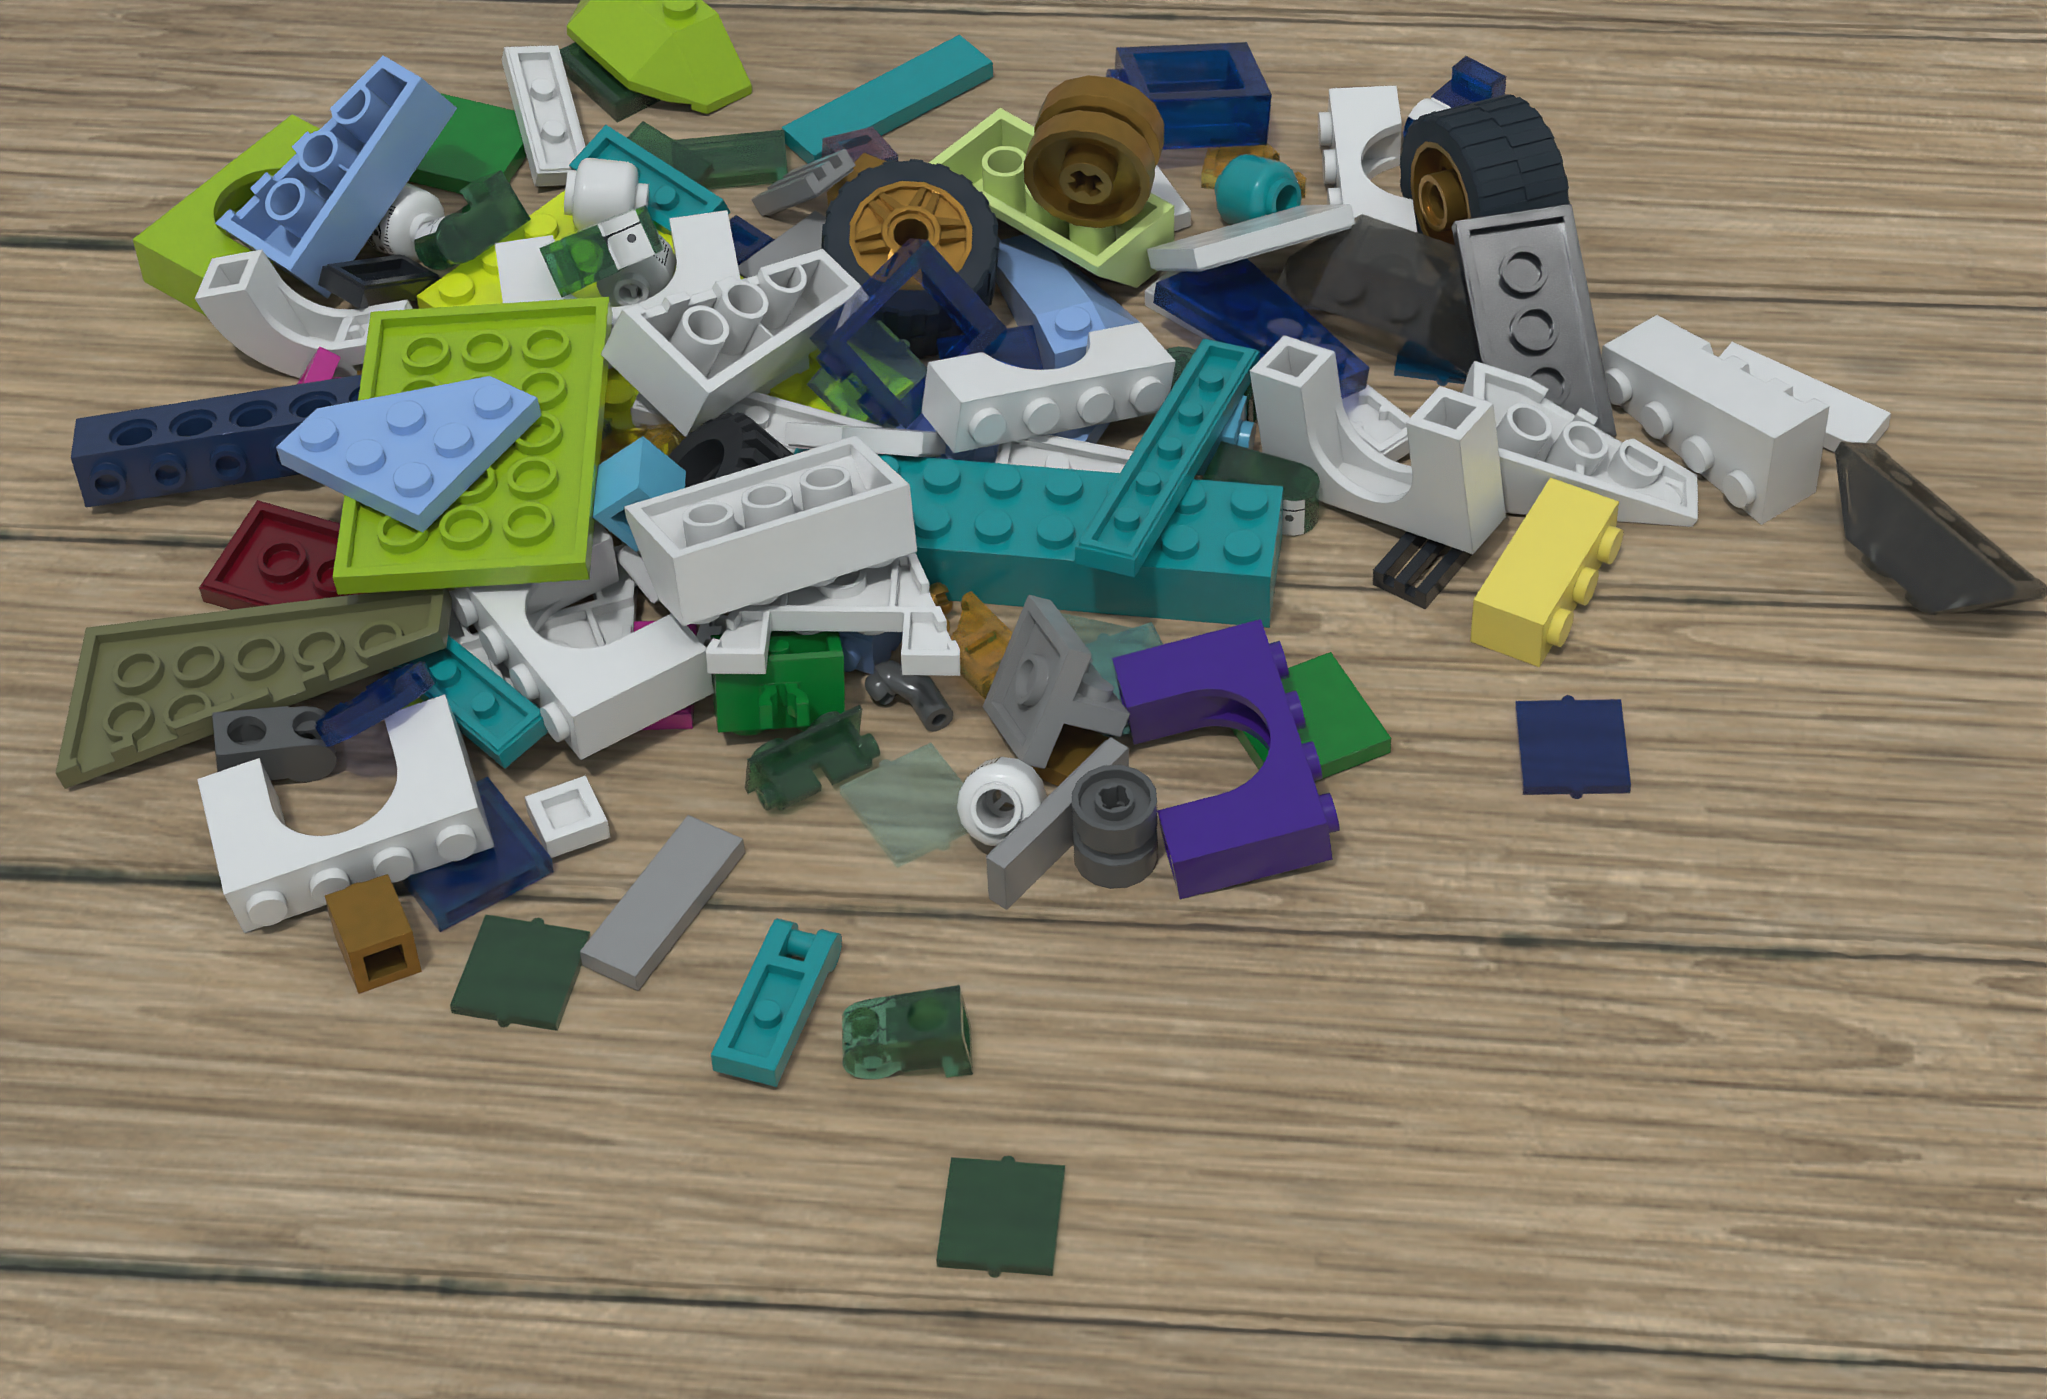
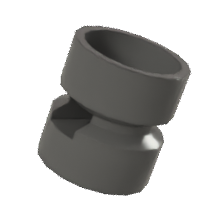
[1072,765,1158,889]

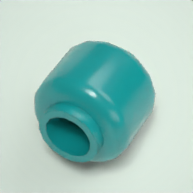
[1215,154,1302,225]

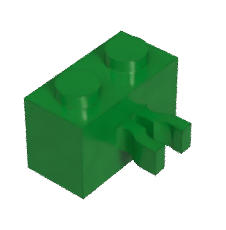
[710,631,845,736]

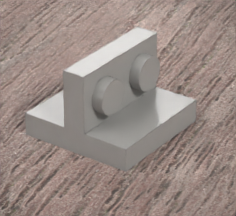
[983,595,1130,769]

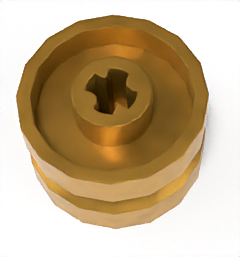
[1024,75,1164,228]

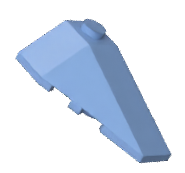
[996,234,1149,370]

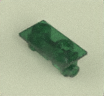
[745,705,880,811]

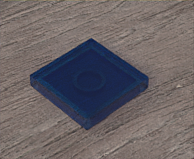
[401,776,554,932]

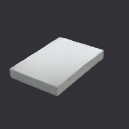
[1147,204,1355,271]

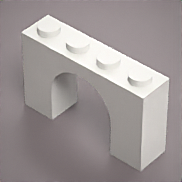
[495,210,741,369]
[1250,335,1506,554]
[450,520,714,760]
[197,695,495,933]

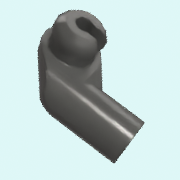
[865,660,953,731]

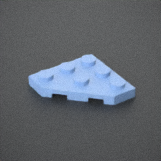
[276,376,541,533]

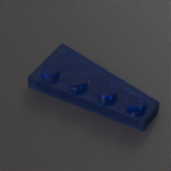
[1153,258,1370,399]

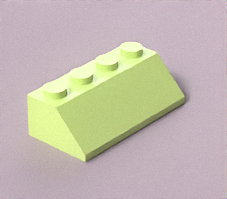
[929,108,1174,288]

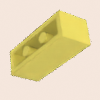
[1470,477,1623,667]

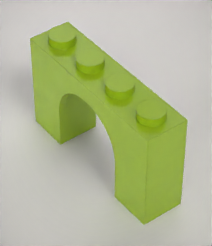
[133,114,320,317]

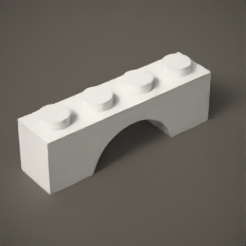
[1318,86,1418,283]
[921,322,1176,453]

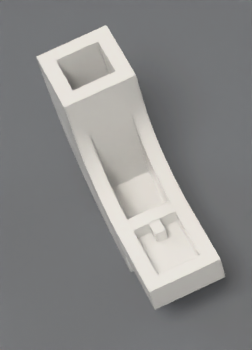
[195,249,413,378]

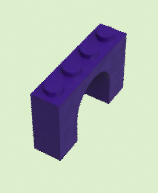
[1112,619,1340,899]

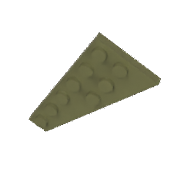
[56,588,452,789]

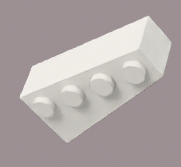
[601,249,864,437]
[1602,315,1830,525]

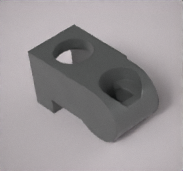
[212,706,337,782]

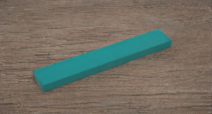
[1075,339,1260,578]

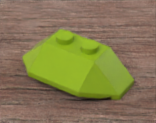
[566,0,752,114]

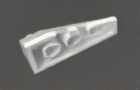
[1462,361,1698,527]

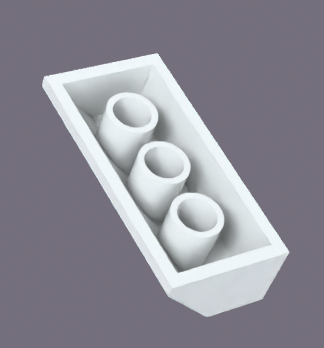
[624,436,917,626]

